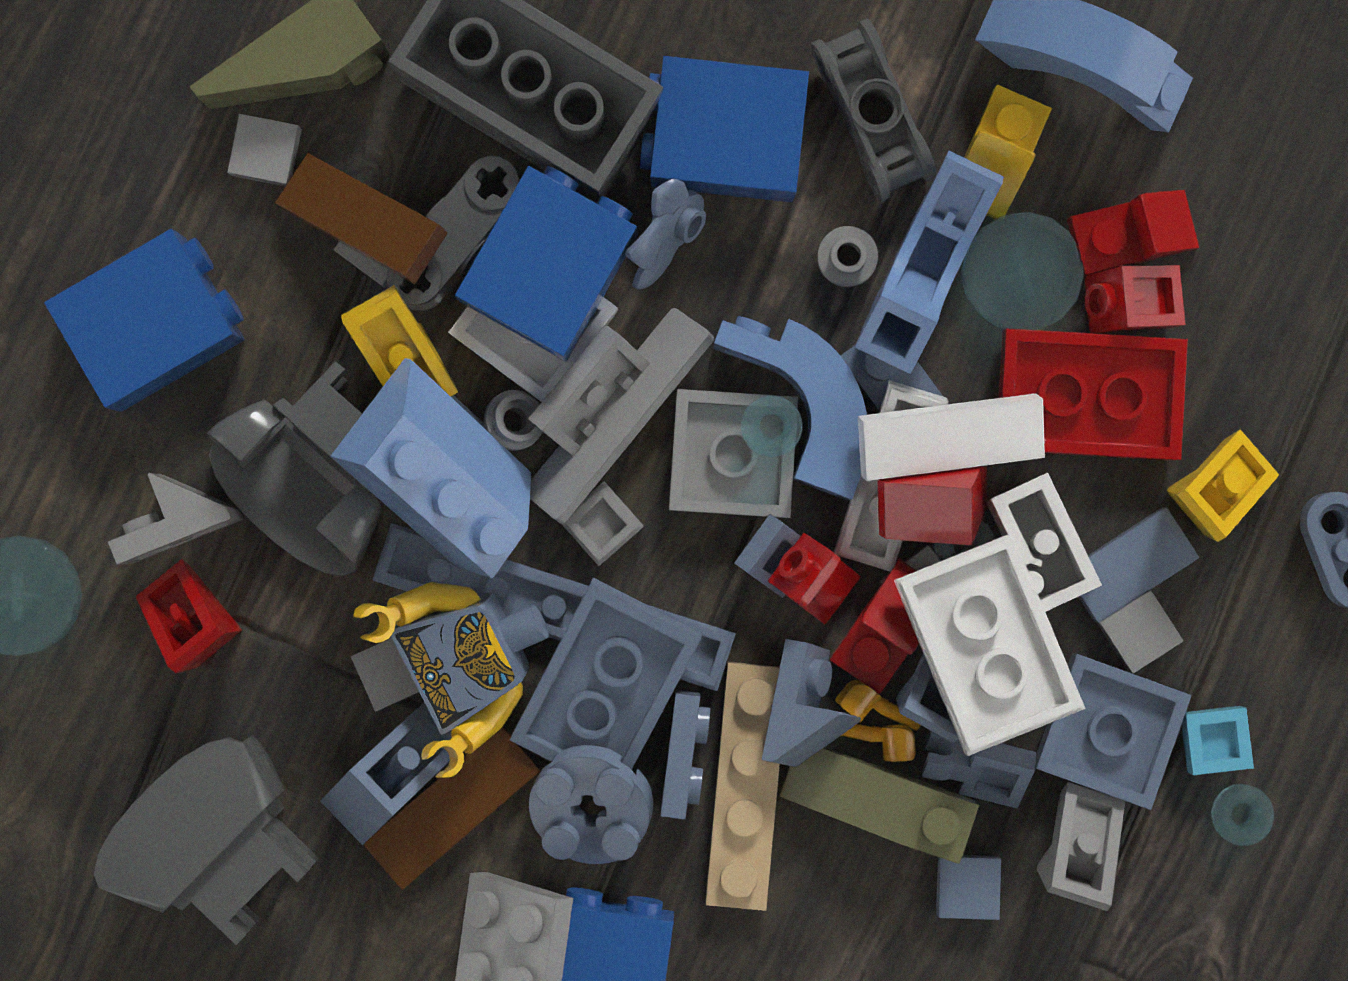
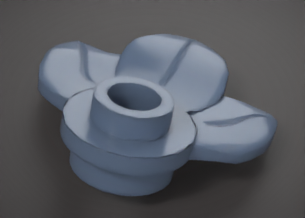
[625,179,706,290]

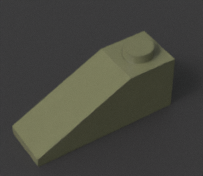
[190,0,389,109]
[779,747,979,864]

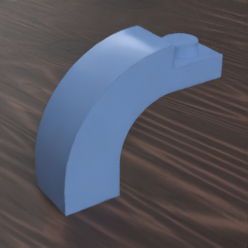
[975,0,1193,132]
[855,151,1004,374]
[713,316,867,501]

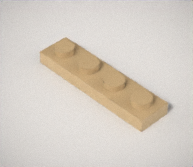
[705,662,780,911]

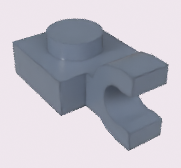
[922,730,1036,808]

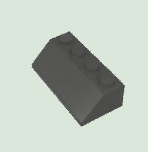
[388,0,664,203]

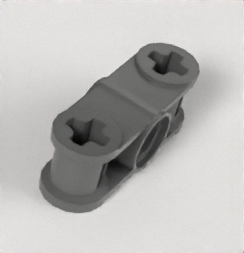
[811,18,937,203]
[387,156,520,312]

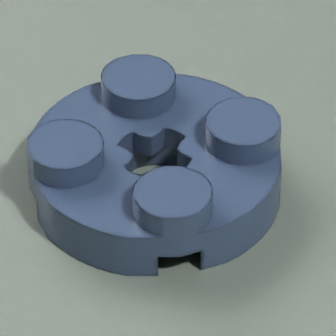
[529,745,653,864]

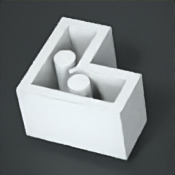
[987,473,1102,612]

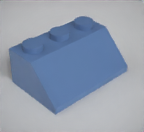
[330,358,531,578]

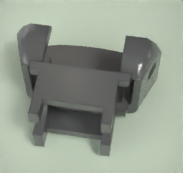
[207,361,382,577]
[94,735,319,945]

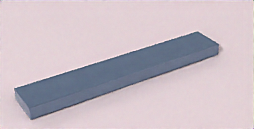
[373,523,735,691]

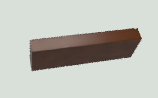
[275,153,448,284]
[363,725,541,890]

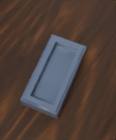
[1078,507,1199,623]

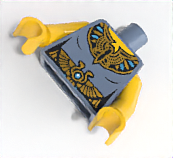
[354,582,549,778]

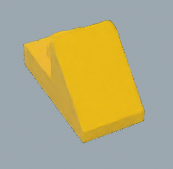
[964,85,1052,221]
[341,285,458,397]
[1166,430,1279,542]

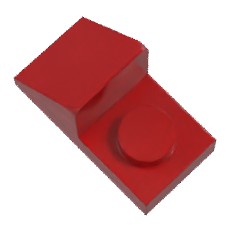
[1067,190,1199,277]
[830,558,919,694]

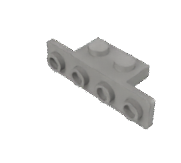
[528,308,714,524]

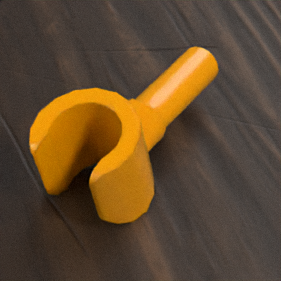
[835,680,921,731]
[841,724,916,762]

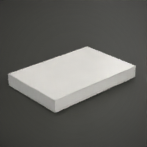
[894,533,1085,756]

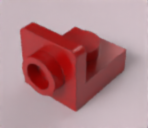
[1085,265,1185,334]
[768,533,861,624]

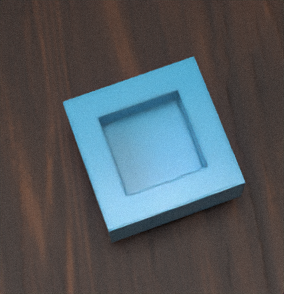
[1181,706,1254,775]

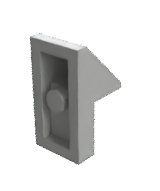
[108,473,243,564]
[1037,782,1125,911]

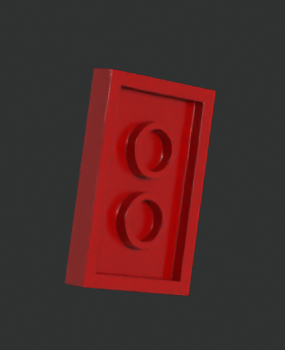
[999,328,1188,461]

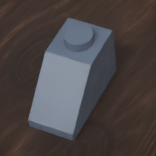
[320,703,452,845]

